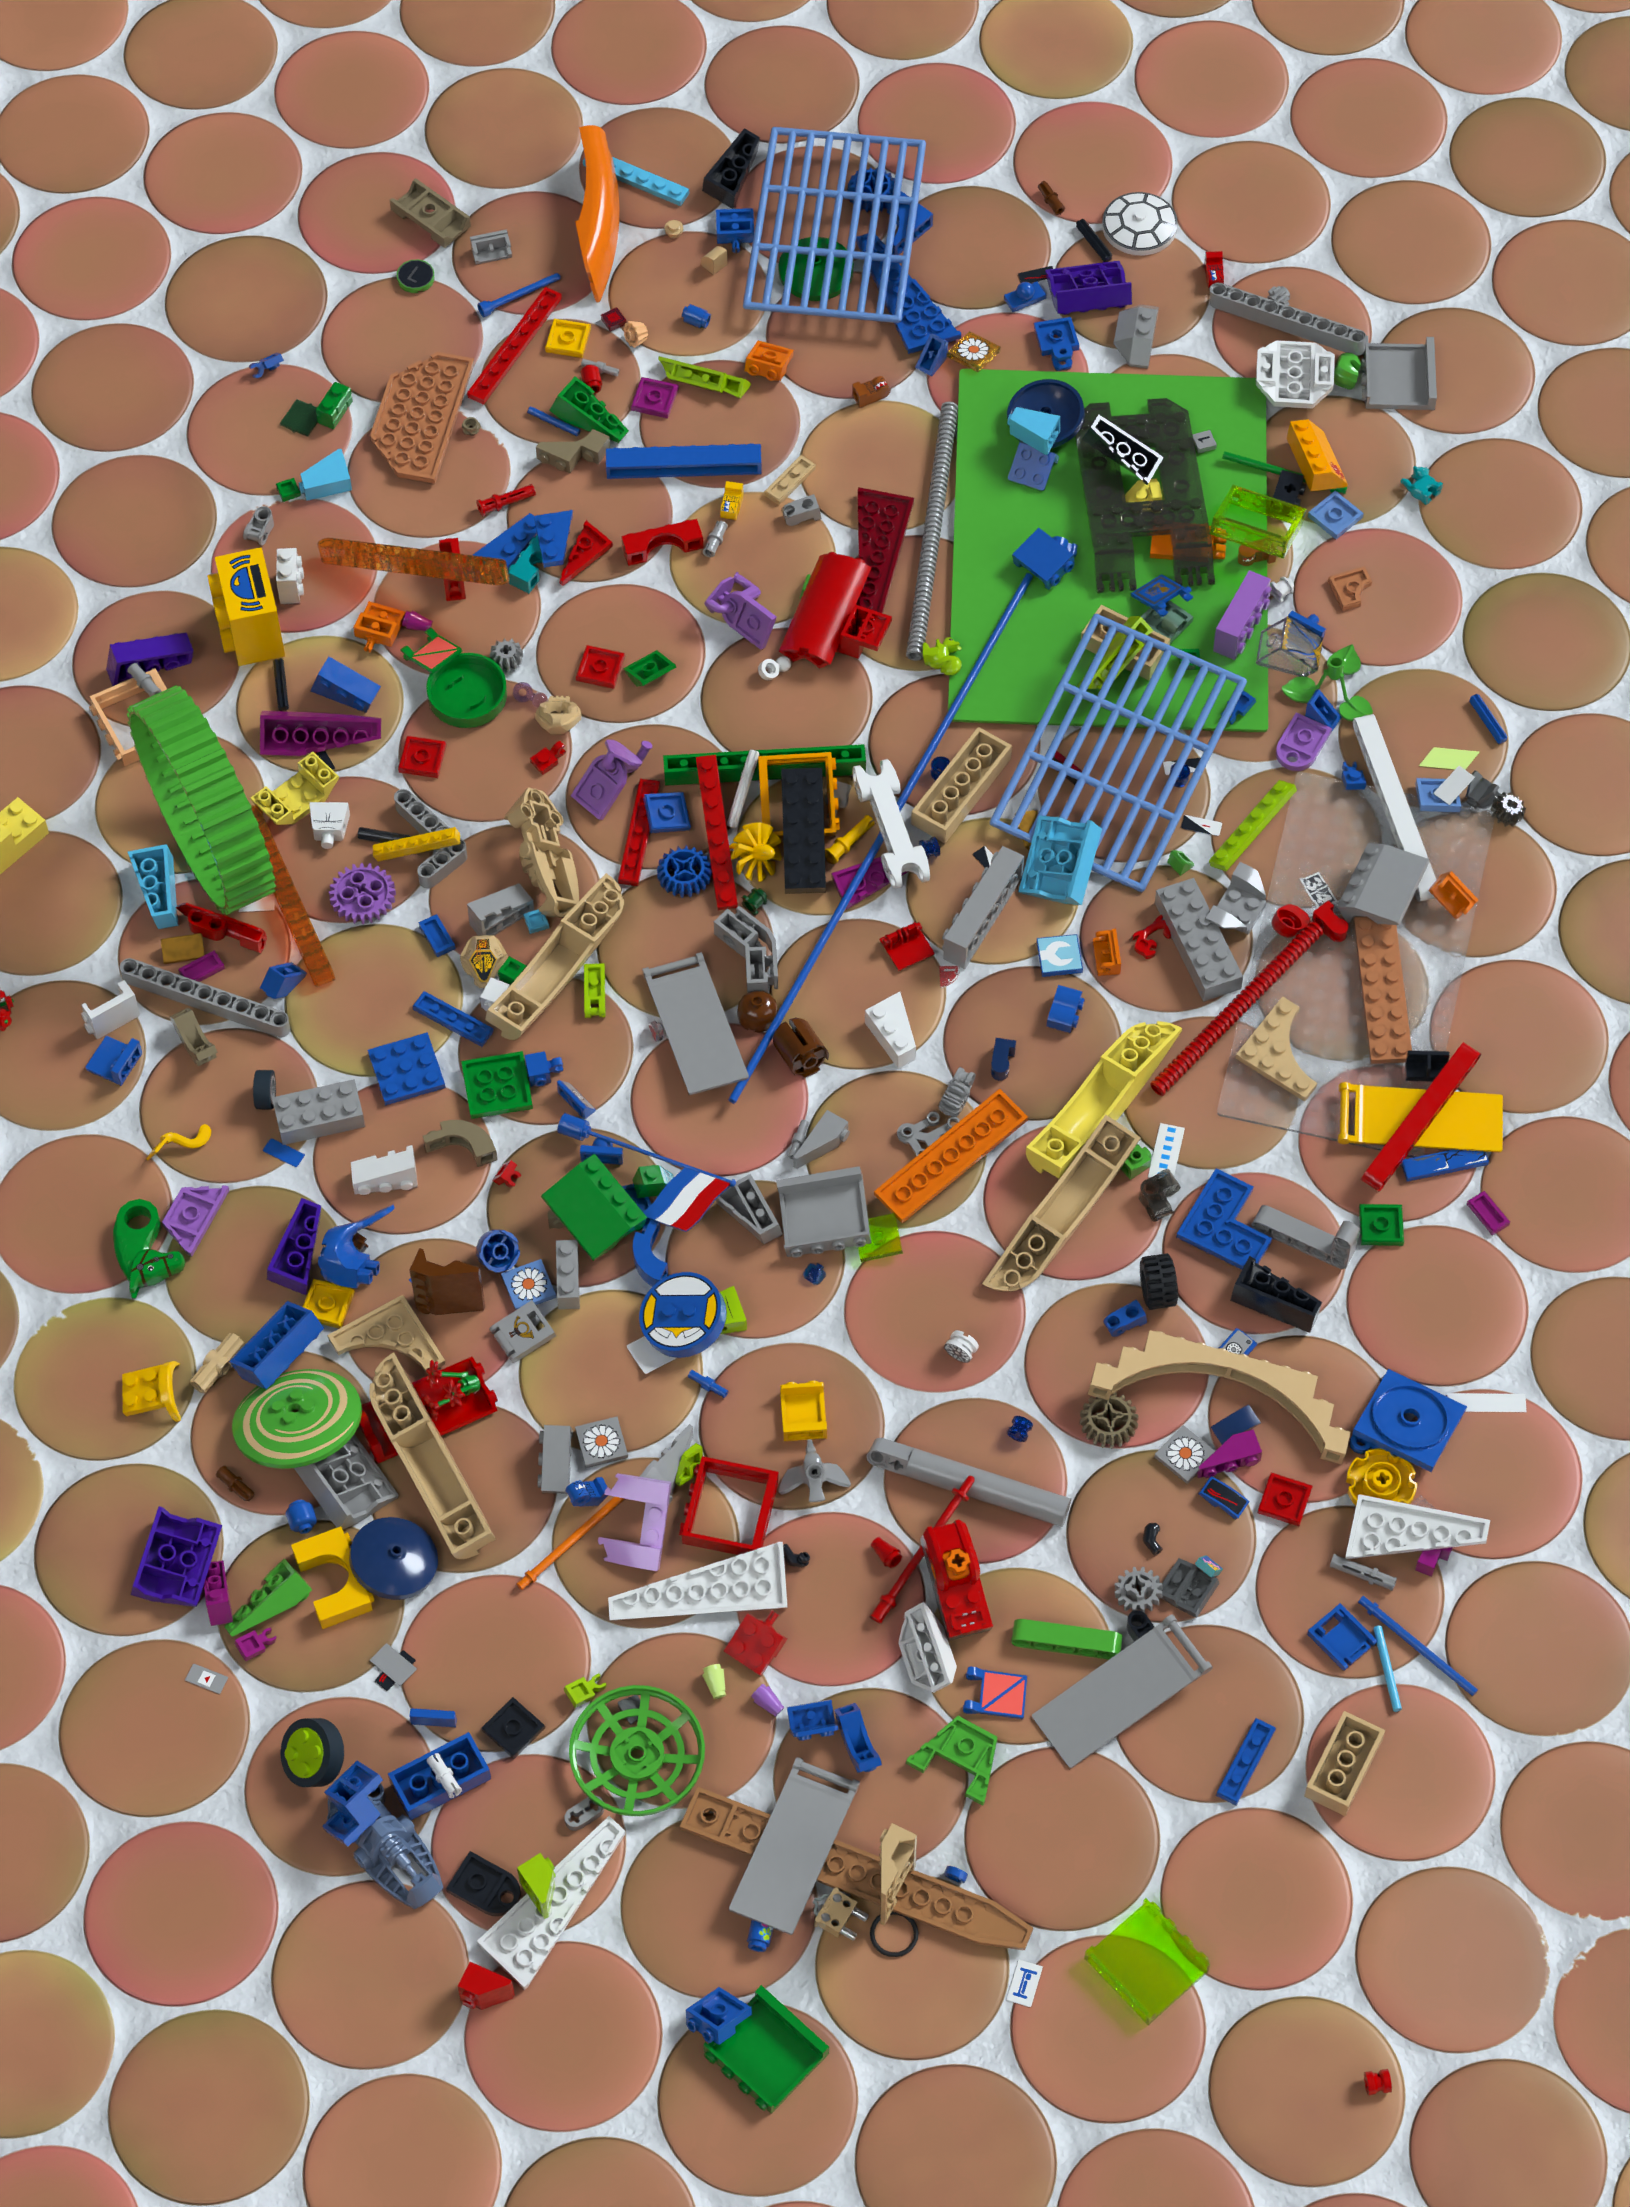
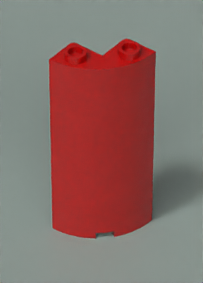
[779,552,871,669]
[359,1356,498,1464]

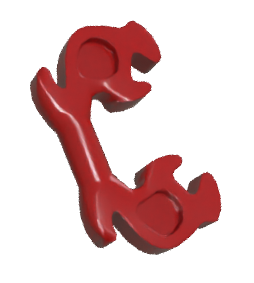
[1132,914,1171,959]

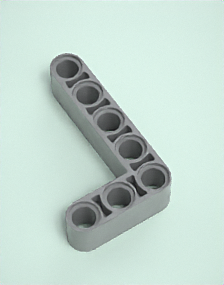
[394,789,467,889]
[1252,1205,1360,1269]

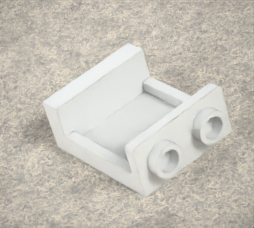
[81,980,140,1040]

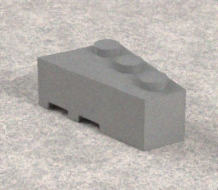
[467,883,534,936]
[537,1425,573,1494]

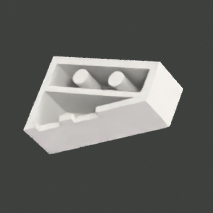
[865,992,916,1069]

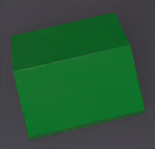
[623,650,677,687]

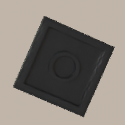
[481,1697,545,1759]

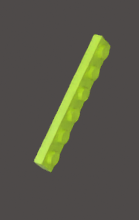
[1209,780,1297,872]

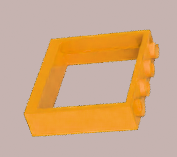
[758,752,840,839]

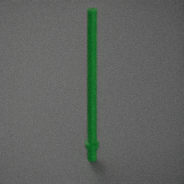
[1222,451,1347,494]

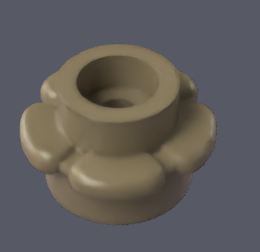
[462,417,481,435]

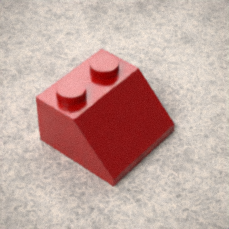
[458,1961,515,2010]

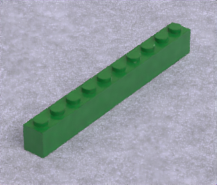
[663,744,866,786]

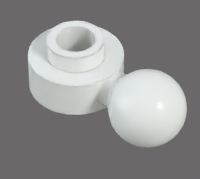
[758,656,791,680]

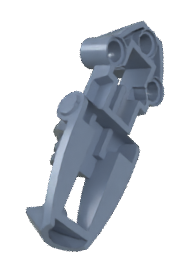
[327,1780,444,1909]

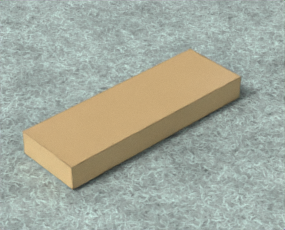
[764,455,816,505]

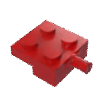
[724,1610,788,1676]

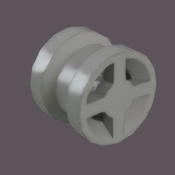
[952,1067,976,1089]

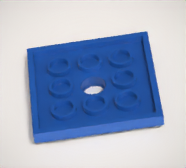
[1352,1369,1467,1472]

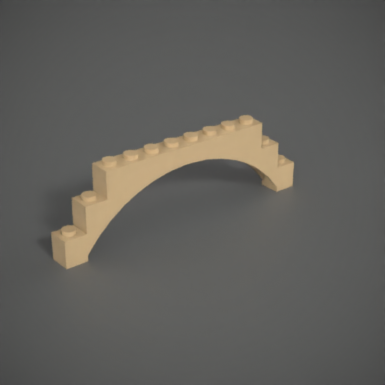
[1088,1330,1350,1464]

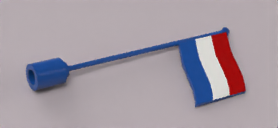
[557,1113,736,1232]

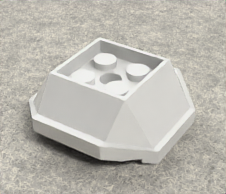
[1256,340,1335,409]

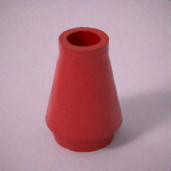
[871,1537,902,1568]

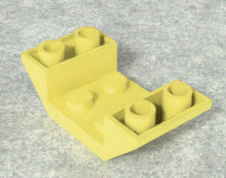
[251,752,339,825]

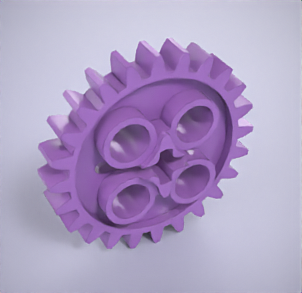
[329,863,396,924]

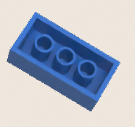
[388,1732,491,1820]

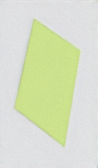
[1419,747,1479,770]

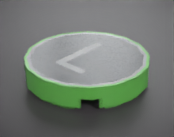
[397,259,435,293]

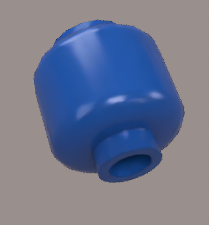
[285,1500,317,1534]

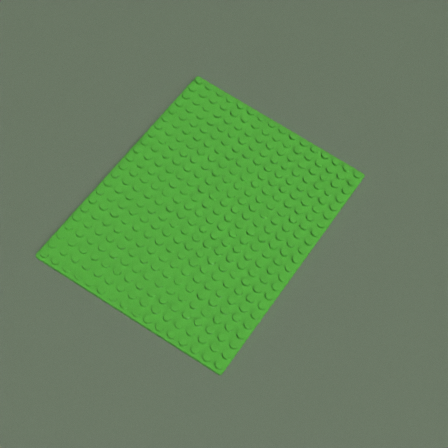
[948,369,1268,732]

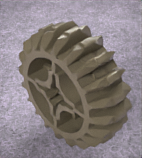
[1080,1392,1139,1449]

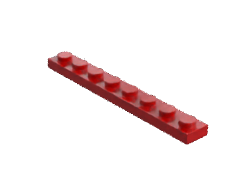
[467,287,562,405]
[696,755,738,910]

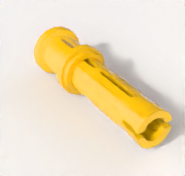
[825,815,875,864]

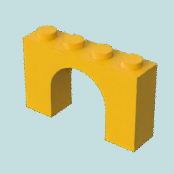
[291,1526,375,1629]

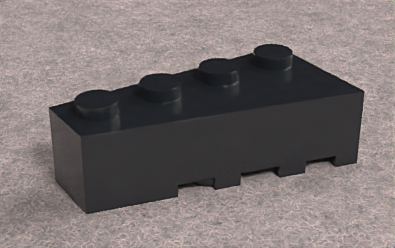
[702,128,760,209]

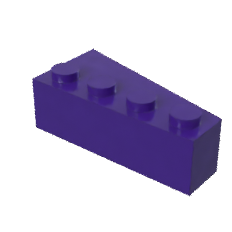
[106,632,194,686]
[267,1198,321,1295]

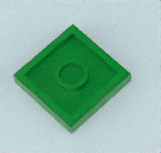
[1359,1204,1404,1246]

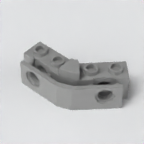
[714,906,778,993]

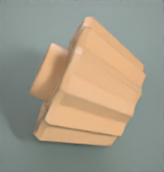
[624,321,648,348]

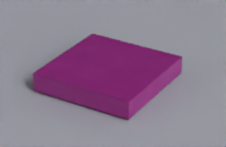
[631,377,679,418]

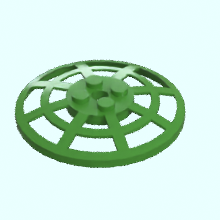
[569,1685,705,1816]

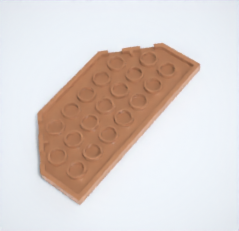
[370,352,475,484]

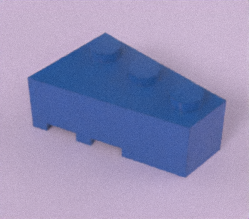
[311,657,381,713]

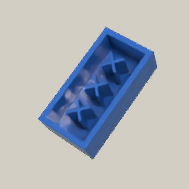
[229,1301,324,1389]

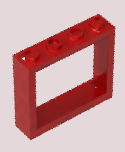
[679,1456,779,1555]

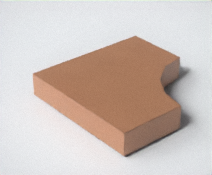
[1328,566,1372,611]

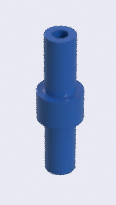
[688,1370,729,1398]

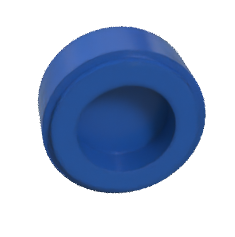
[944,1866,968,1883]

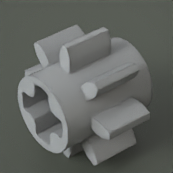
[1267,286,1290,305]

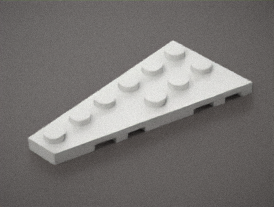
[1346,1494,1490,1559]

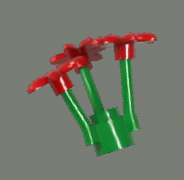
[423,1360,480,1421]

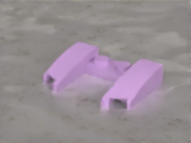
[598,1473,672,1571]

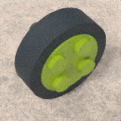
[280,1718,344,1787]

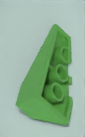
[224,1558,312,1637]

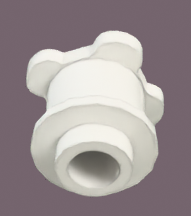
[1270,577,1294,603]

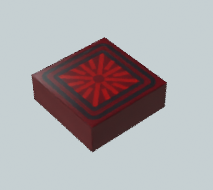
[601,307,627,332]

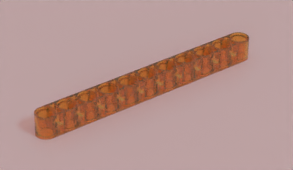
[317,538,510,585]
[251,804,335,987]

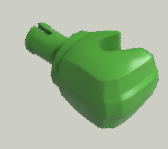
[1334,353,1361,390]

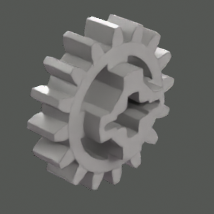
[1115,1567,1163,1613]

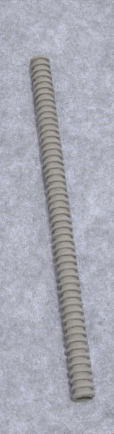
[906,402,958,661]

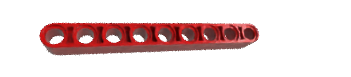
[1361,1042,1481,1192]

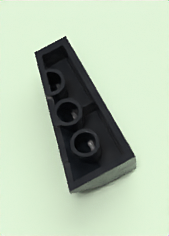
[1082,414,1164,485]
[1230,1256,1322,1333]

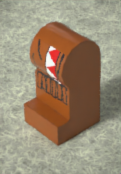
[852,376,891,408]
[1237,536,1277,566]

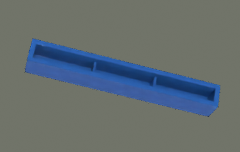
[606,443,762,479]

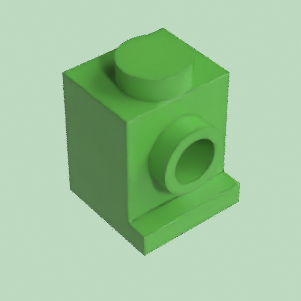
[1120,1144,1152,1180]

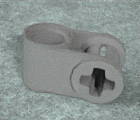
[243,506,274,546]

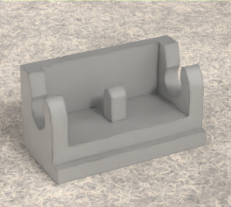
[470,229,512,265]

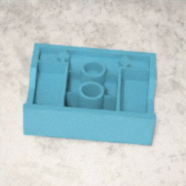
[1018,816,1102,905]

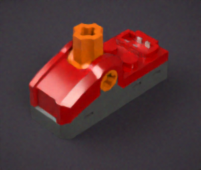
[920,1519,993,1641]

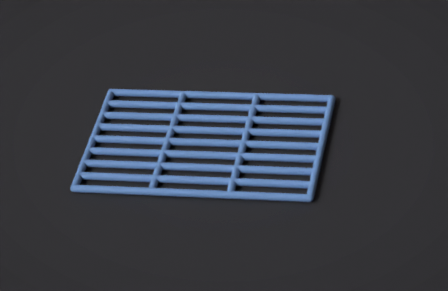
[743,127,926,323]
[990,614,1247,892]

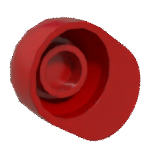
[1271,904,1311,938]

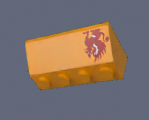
[1287,419,1348,492]

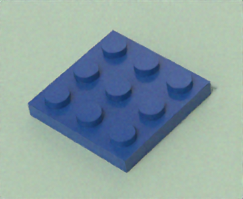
[368,1032,446,1106]

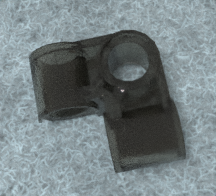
[1139,1169,1181,1222]

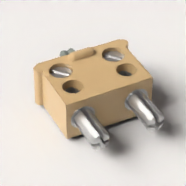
[812,1887,869,1941]

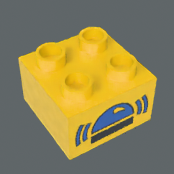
[207,547,285,666]

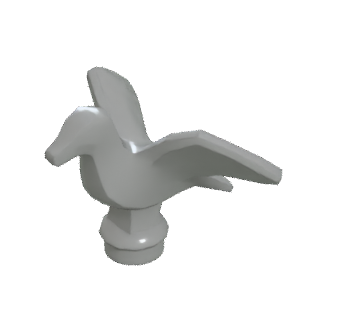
[779,1439,851,1502]

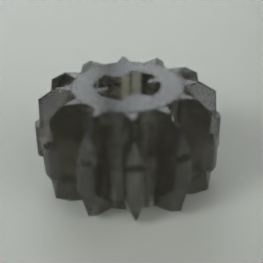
[1490,792,1526,827]

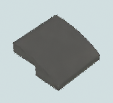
[1161,1558,1219,1618]

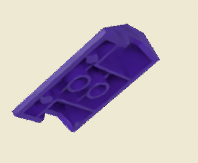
[1045,261,1132,315]
[131,1506,222,1607]

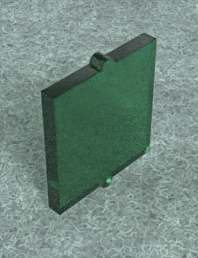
[280,399,318,437]

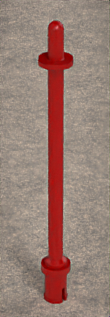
[870,1476,975,1624]

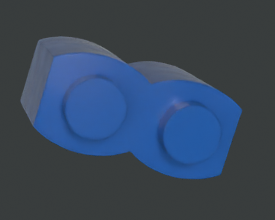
[1046,985,1085,1033]

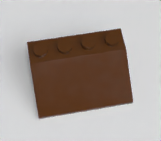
[409,1248,485,1315]

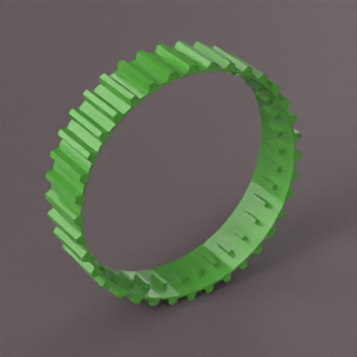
[127,685,276,915]

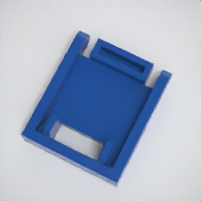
[1307,1603,1377,1671]

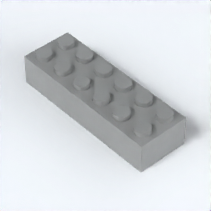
[942,846,1024,969]
[1155,878,1243,1002]

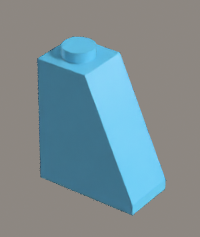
[1007,407,1060,455]
[298,449,352,501]

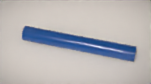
[527,406,581,436]

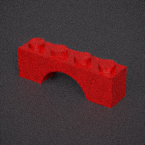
[621,519,704,566]

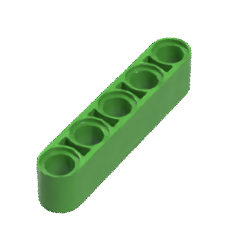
[1011,1619,1123,1660]

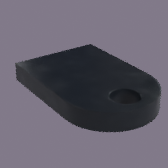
[446,1851,521,1916]

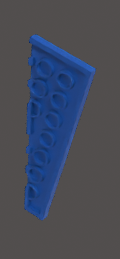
[856,233,961,354]

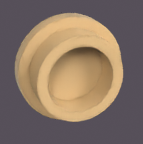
[665,220,683,238]

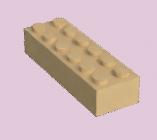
[911,727,1012,843]

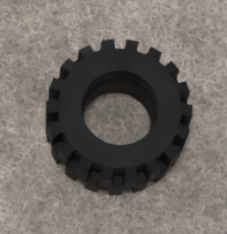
[1140,1253,1178,1310]

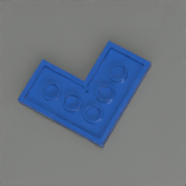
[1176,1168,1272,1270]

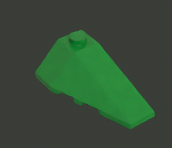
[549,377,629,443]

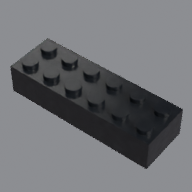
[781,768,826,894]

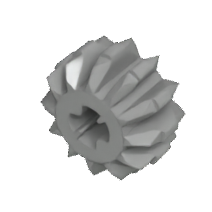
[489,638,523,672]
[939,1081,970,1117]

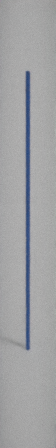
[728,573,1033,1104]

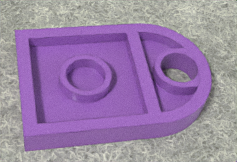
[1276,712,1332,771]

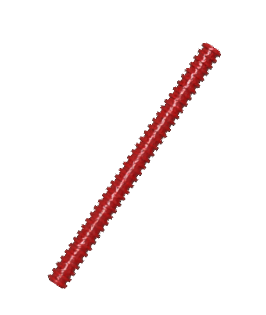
[1150,922,1323,1096]

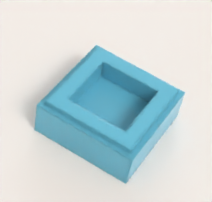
[523,909,549,934]

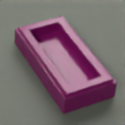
[178,950,225,982]
[1467,1191,1510,1236]

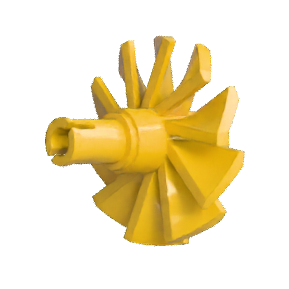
[729,822,781,882]

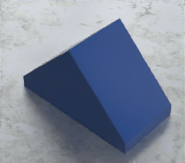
[915,333,948,376]
[1305,689,1341,731]

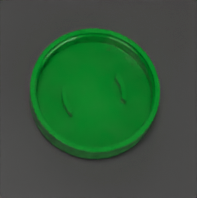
[426,653,507,728]

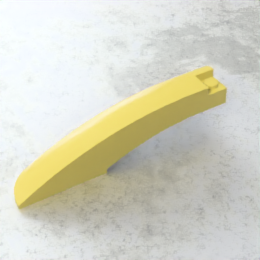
[1026,1021,1182,1178]

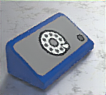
[557,1080,596,1119]
[1219,1328,1257,1356]

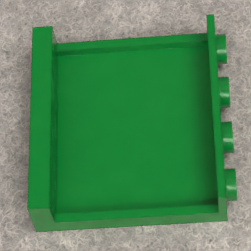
[703,1985,829,2114]

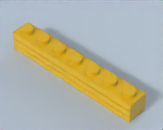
[373,827,460,862]

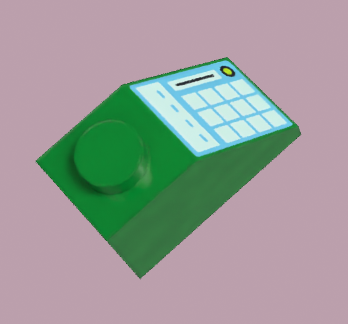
[632,1165,674,1198]

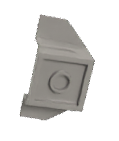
[1205,862,1266,935]

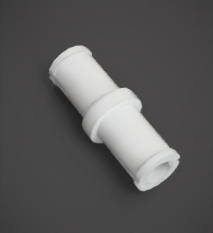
[427,1753,462,1798]

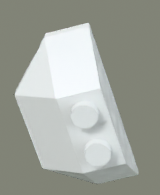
[898,1602,957,1693]

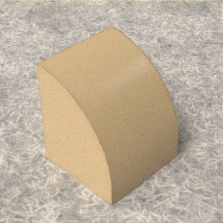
[701,246,727,275]

